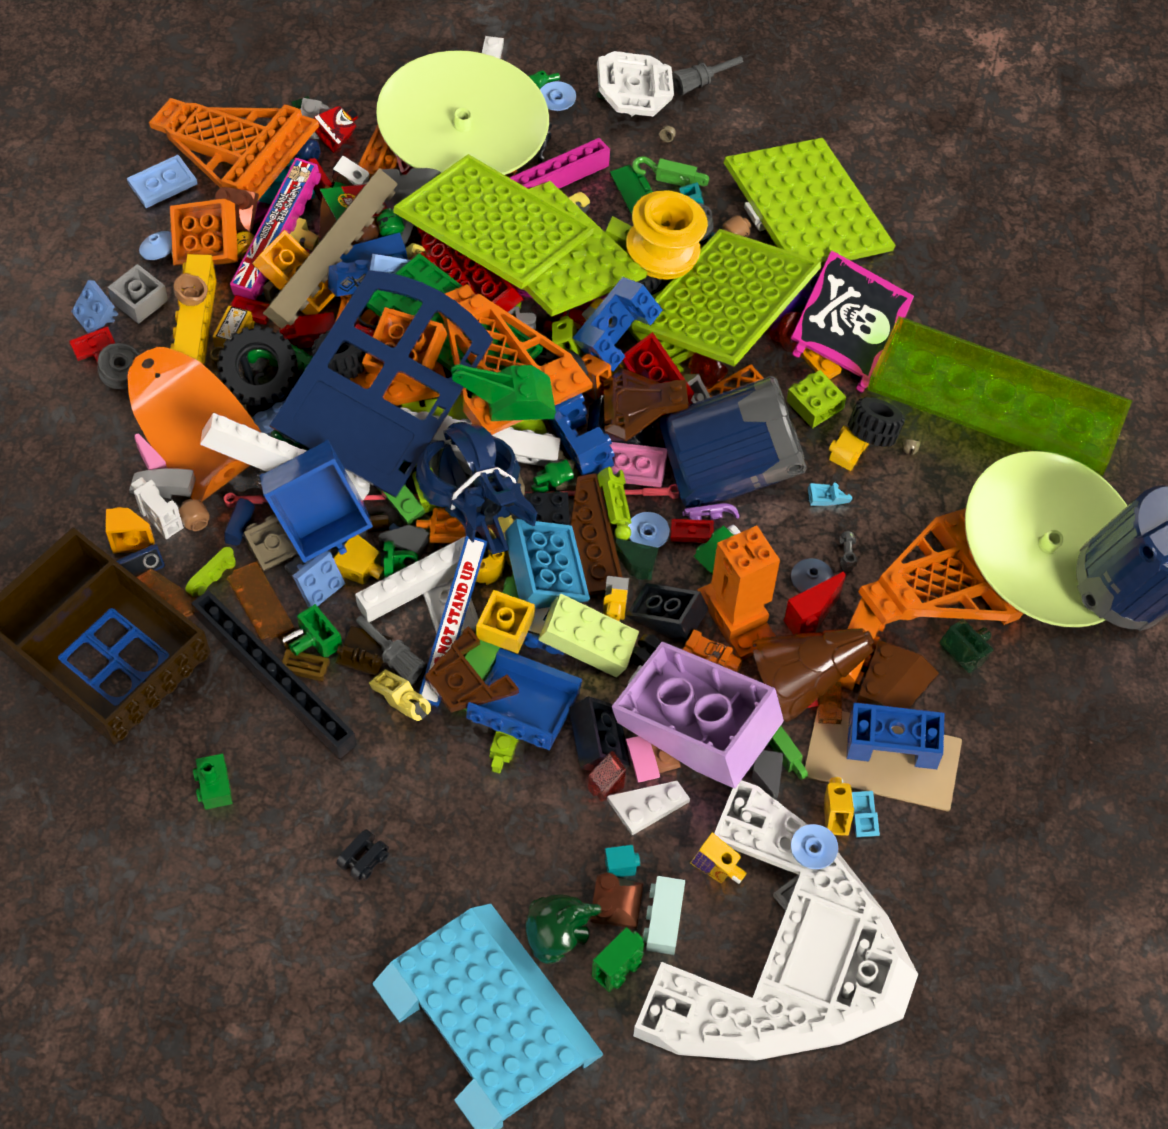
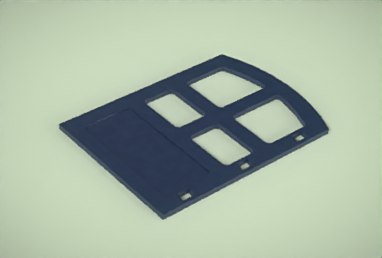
[269,270,493,498]

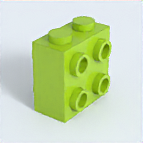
[786,370,846,428]

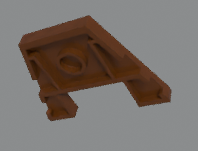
[425,626,519,712]

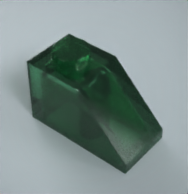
[615,538,659,580]

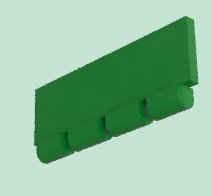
[610,164,653,216]

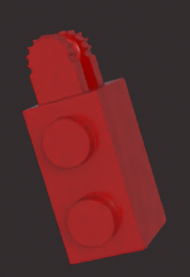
[279,312,335,348]

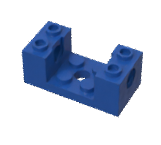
[573,277,663,372]
[548,393,615,476]
[847,703,945,770]

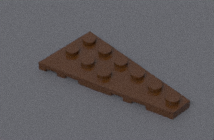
[571,473,623,596]

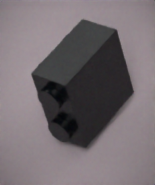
[525,491,570,525]

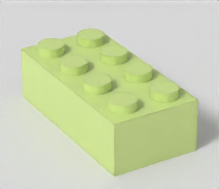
[538,594,639,678]

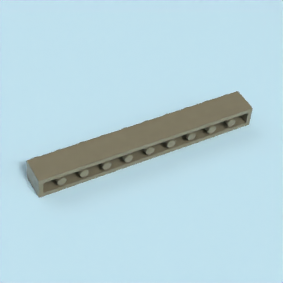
[263,168,397,329]

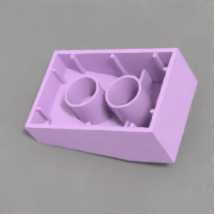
[612,641,784,789]

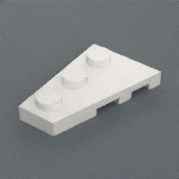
[607,781,690,835]

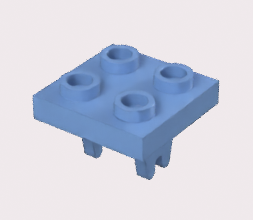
[71,280,118,334]
[293,551,345,607]

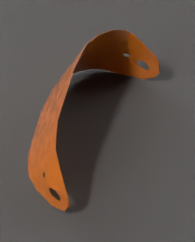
[127,347,262,503]

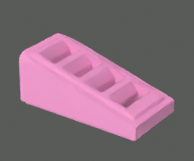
[134,433,167,470]

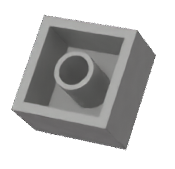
[107,264,168,324]

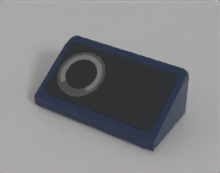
[116,544,165,579]

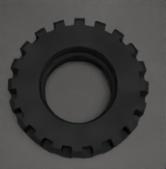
[217,326,299,408]

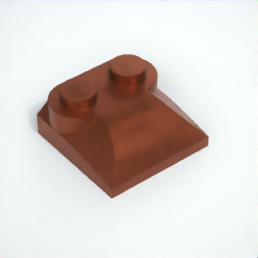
[215,187,259,233]
[590,873,644,929]

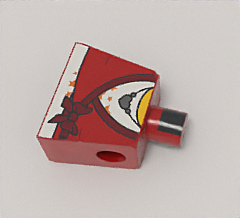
[313,106,358,153]

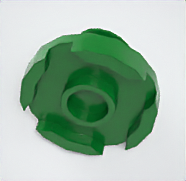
[384,540,419,578]

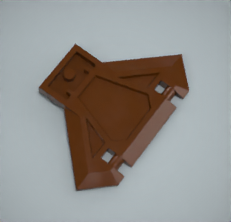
[603,368,689,442]

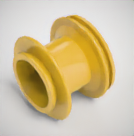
[626,190,708,280]

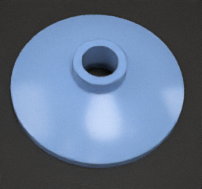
[540,81,576,111]
[139,231,172,260]
[628,512,670,549]
[791,824,838,869]

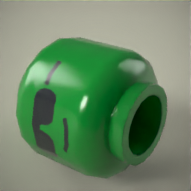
[376,208,405,237]

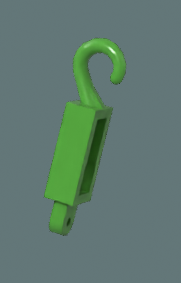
[632,156,709,187]
[768,726,808,780]

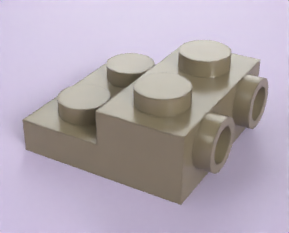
[243,514,299,572]

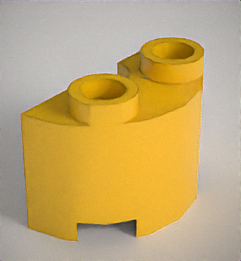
[829,425,869,471]
[476,550,505,585]

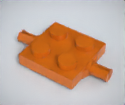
[416,508,489,543]

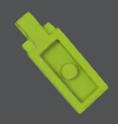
[489,731,519,774]

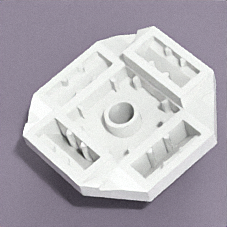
[597,51,674,117]

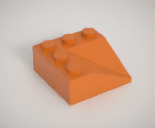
[170,199,238,266]
[362,307,447,389]

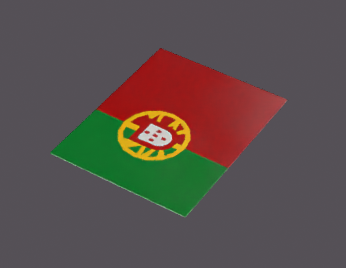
[320,184,388,220]

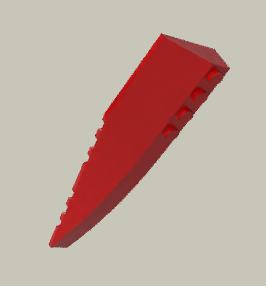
[395,154,524,312]

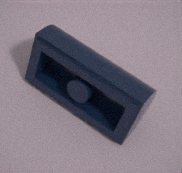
[224,498,255,546]

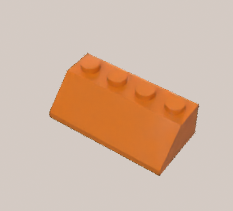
[835,597,886,691]

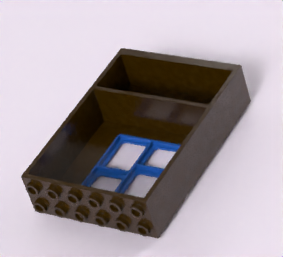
[0,527,211,745]

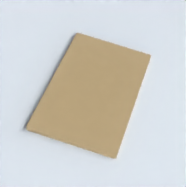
[805,706,962,811]

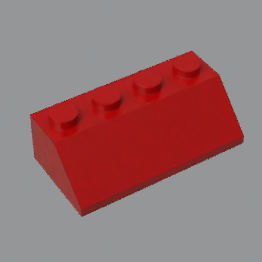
[623,332,694,417]

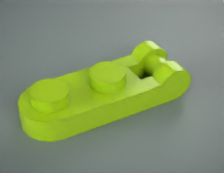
[186,547,236,597]

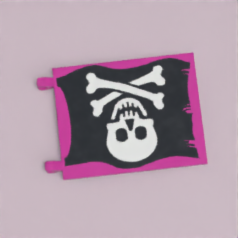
[791,250,914,393]

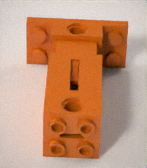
[697,525,780,660]

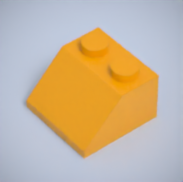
[106,507,156,554]

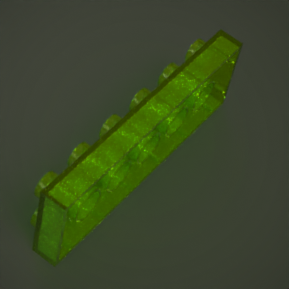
[868,316,1133,477]

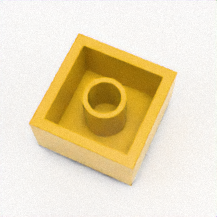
[476,590,535,653]

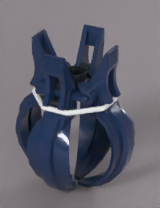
[416,422,537,555]

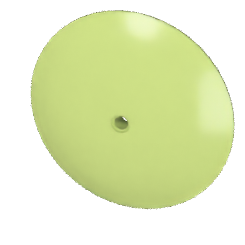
[376,51,549,175]
[965,451,1127,627]

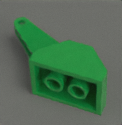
[451,364,556,421]

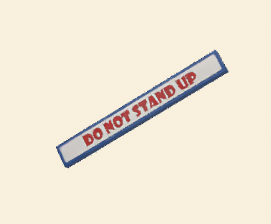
[419,535,487,707]

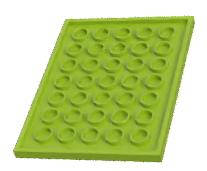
[723,138,896,267]
[394,154,594,289]
[523,181,647,317]
[632,229,821,367]

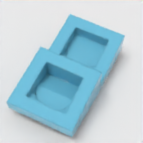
[852,791,880,837]

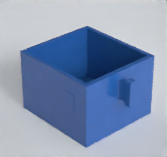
[259,440,373,563]

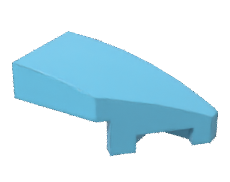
[807,482,852,506]

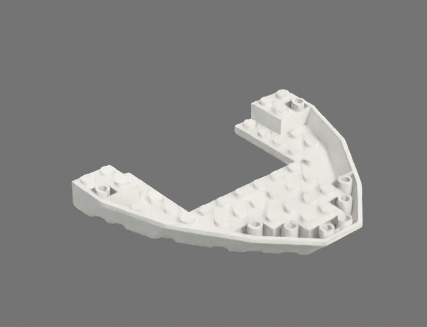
[633,780,918,1061]

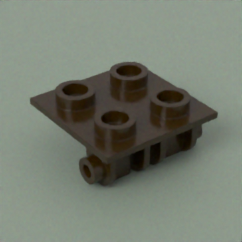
[335,626,393,676]

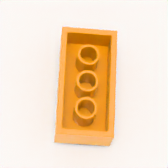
[252,230,335,315]

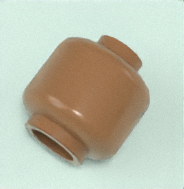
[722,215,751,237]
[179,499,210,531]

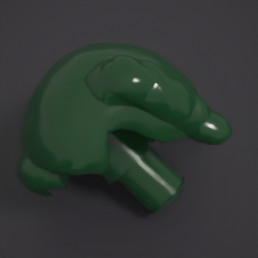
[526,894,602,964]

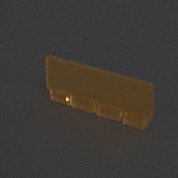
[227,561,294,640]

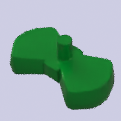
[531,470,549,493]

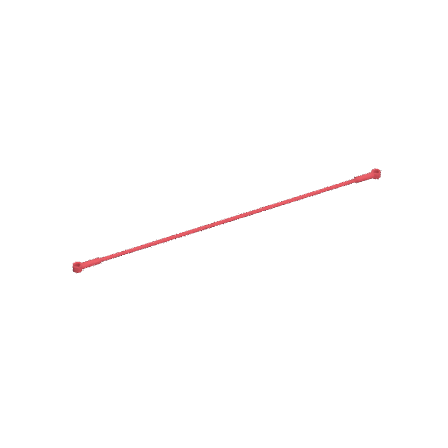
[224,484,680,508]

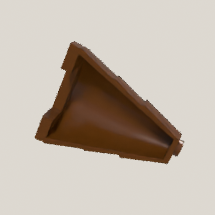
[753,628,874,722]

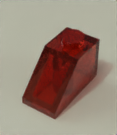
[588,751,626,802]

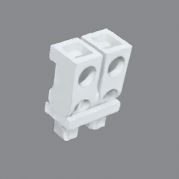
[131,477,184,539]

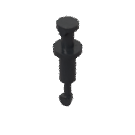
[538,122,552,162]

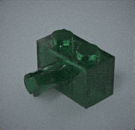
[939,619,994,674]

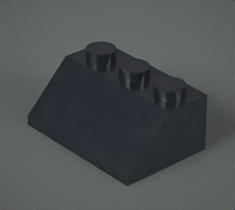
[569,696,631,773]

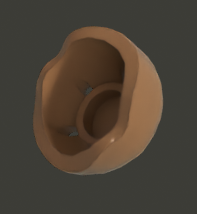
[174,273,208,306]

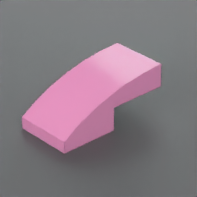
[625,736,660,783]

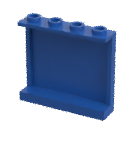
[466,648,582,750]

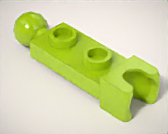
[597,467,632,541]

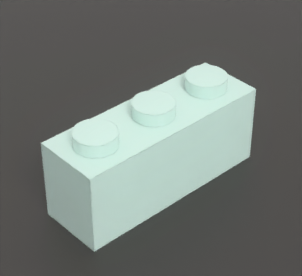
[643,876,685,955]

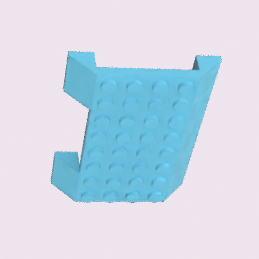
[372,904,603,1129]

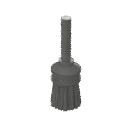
[672,56,743,96]
[356,615,428,685]

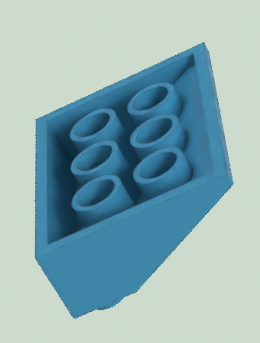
[504,519,590,609]

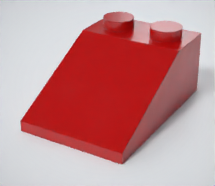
[784,571,846,635]

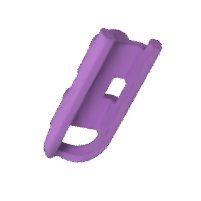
[682,503,739,520]

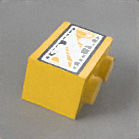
[213,306,254,347]

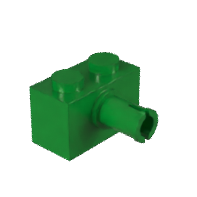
[288,604,342,658]
[193,754,233,810]

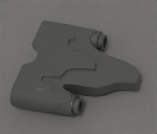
[381,168,441,246]

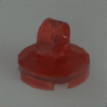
[769,312,802,353]
[688,352,728,390]

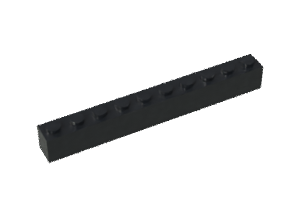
[191,590,357,759]

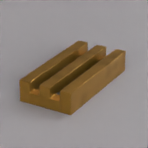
[282,649,330,682]

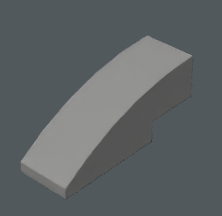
[129,469,196,499]

